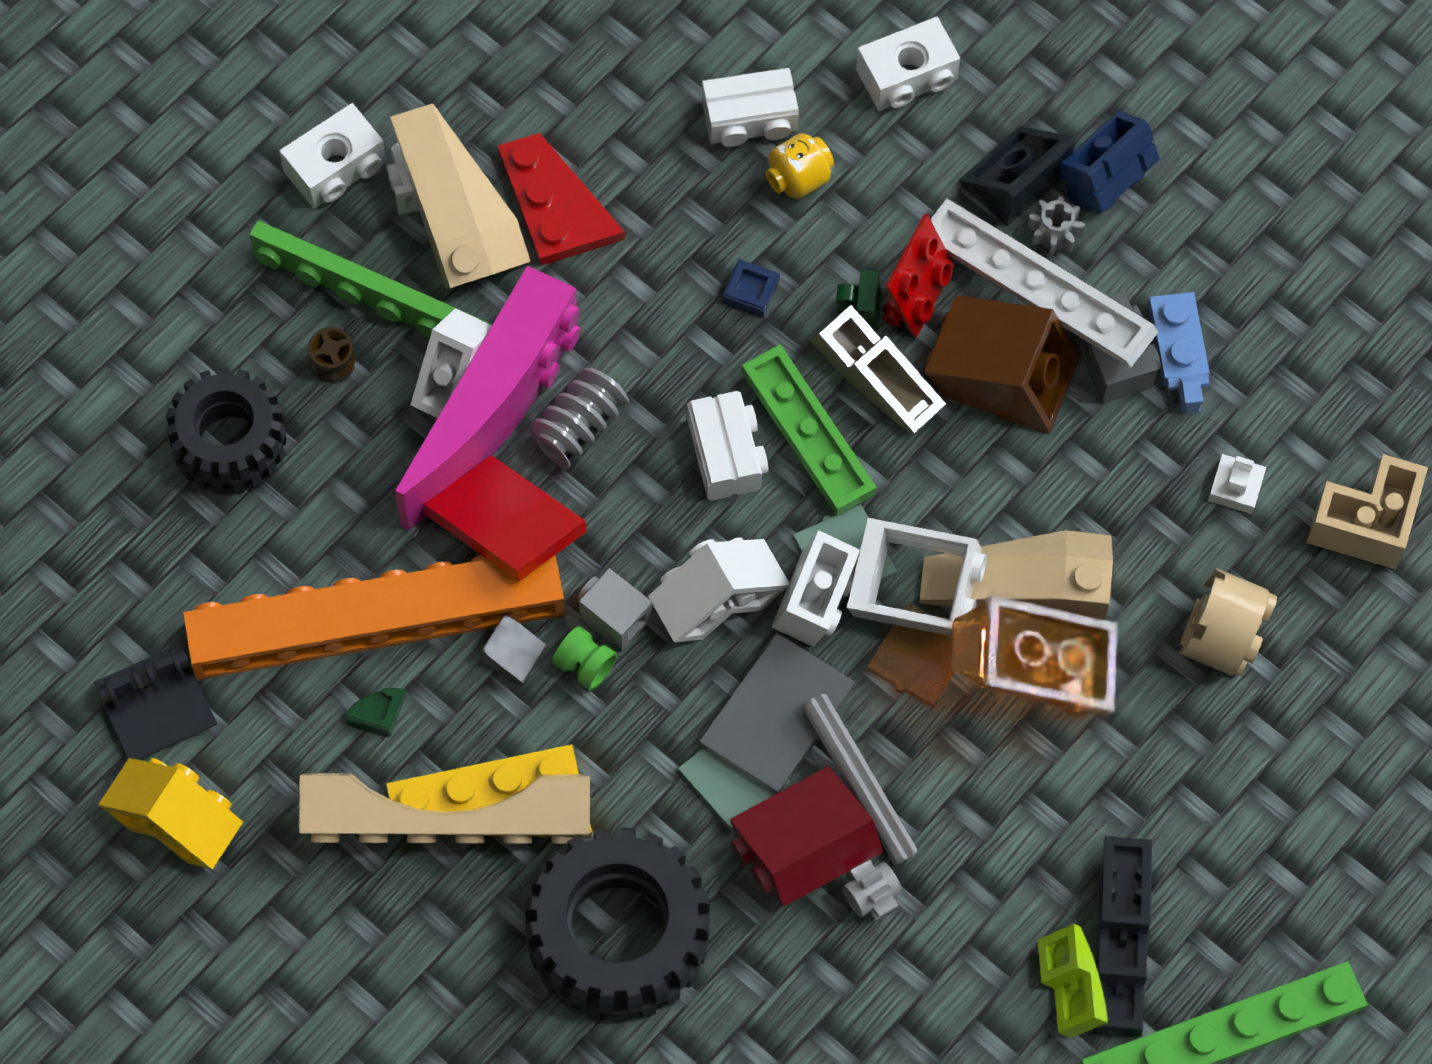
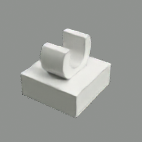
[1208,454,1266,514]

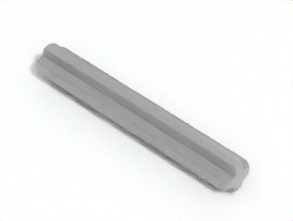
[803,694,917,865]

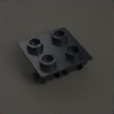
[93,644,218,760]

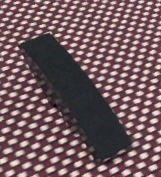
[1093,836,1152,1038]

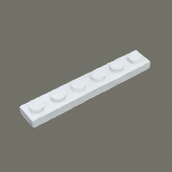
[931,199,1158,368]

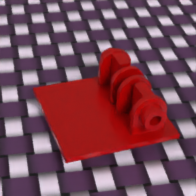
[882,214,954,338]

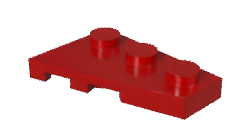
[498,133,625,266]

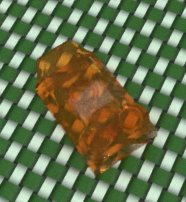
[950,595,1118,717]

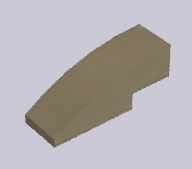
[810,305,946,434]

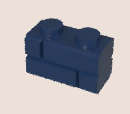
[1059,111,1160,214]

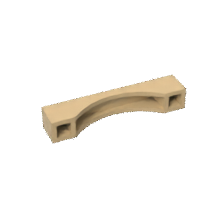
[299,773,590,844]

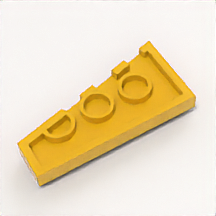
[386,744,592,838]

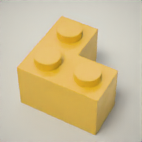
[98,758,243,870]

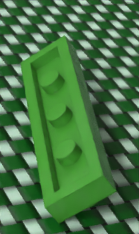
[741,344,877,516]

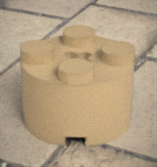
[1179,568,1277,676]

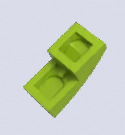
[1038,924,1108,1038]

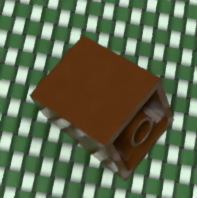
[924,295,1080,434]

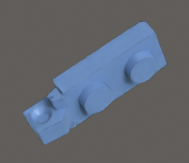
[1148,292,1210,414]

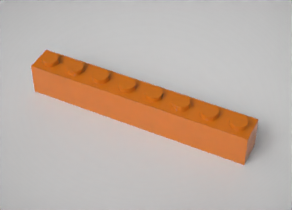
[183,555,565,680]

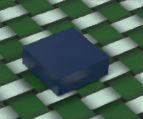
[722,259,780,318]

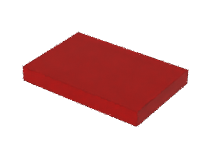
[423,455,587,582]

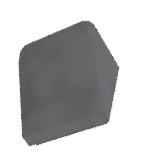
[482,615,547,685]

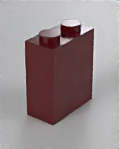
[730,766,883,907]

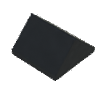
[959,126,1075,227]

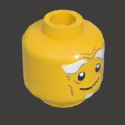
[765,133,834,200]

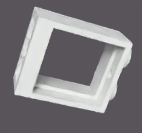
[847,518,987,638]

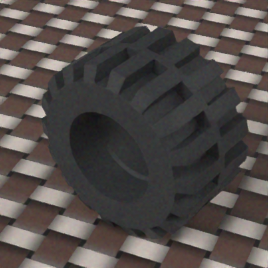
[166,368,287,495]

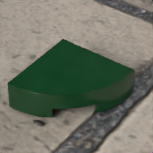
[345,688,407,737]

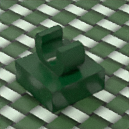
[836,270,882,331]

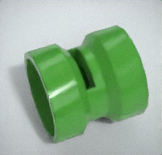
[552,626,618,691]

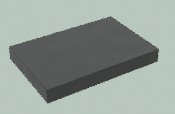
[699,633,855,795]

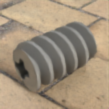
[531,368,629,470]

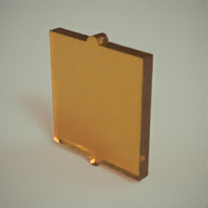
[867,602,975,707]

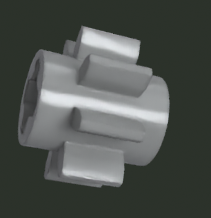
[1027,196,1085,255]
[842,860,902,921]

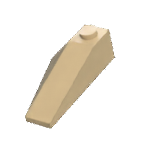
[389,103,531,289]
[919,530,1113,624]

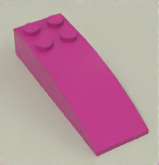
[395,266,581,530]

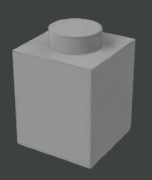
[578,568,652,651]

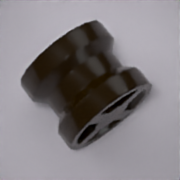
[308,327,356,383]

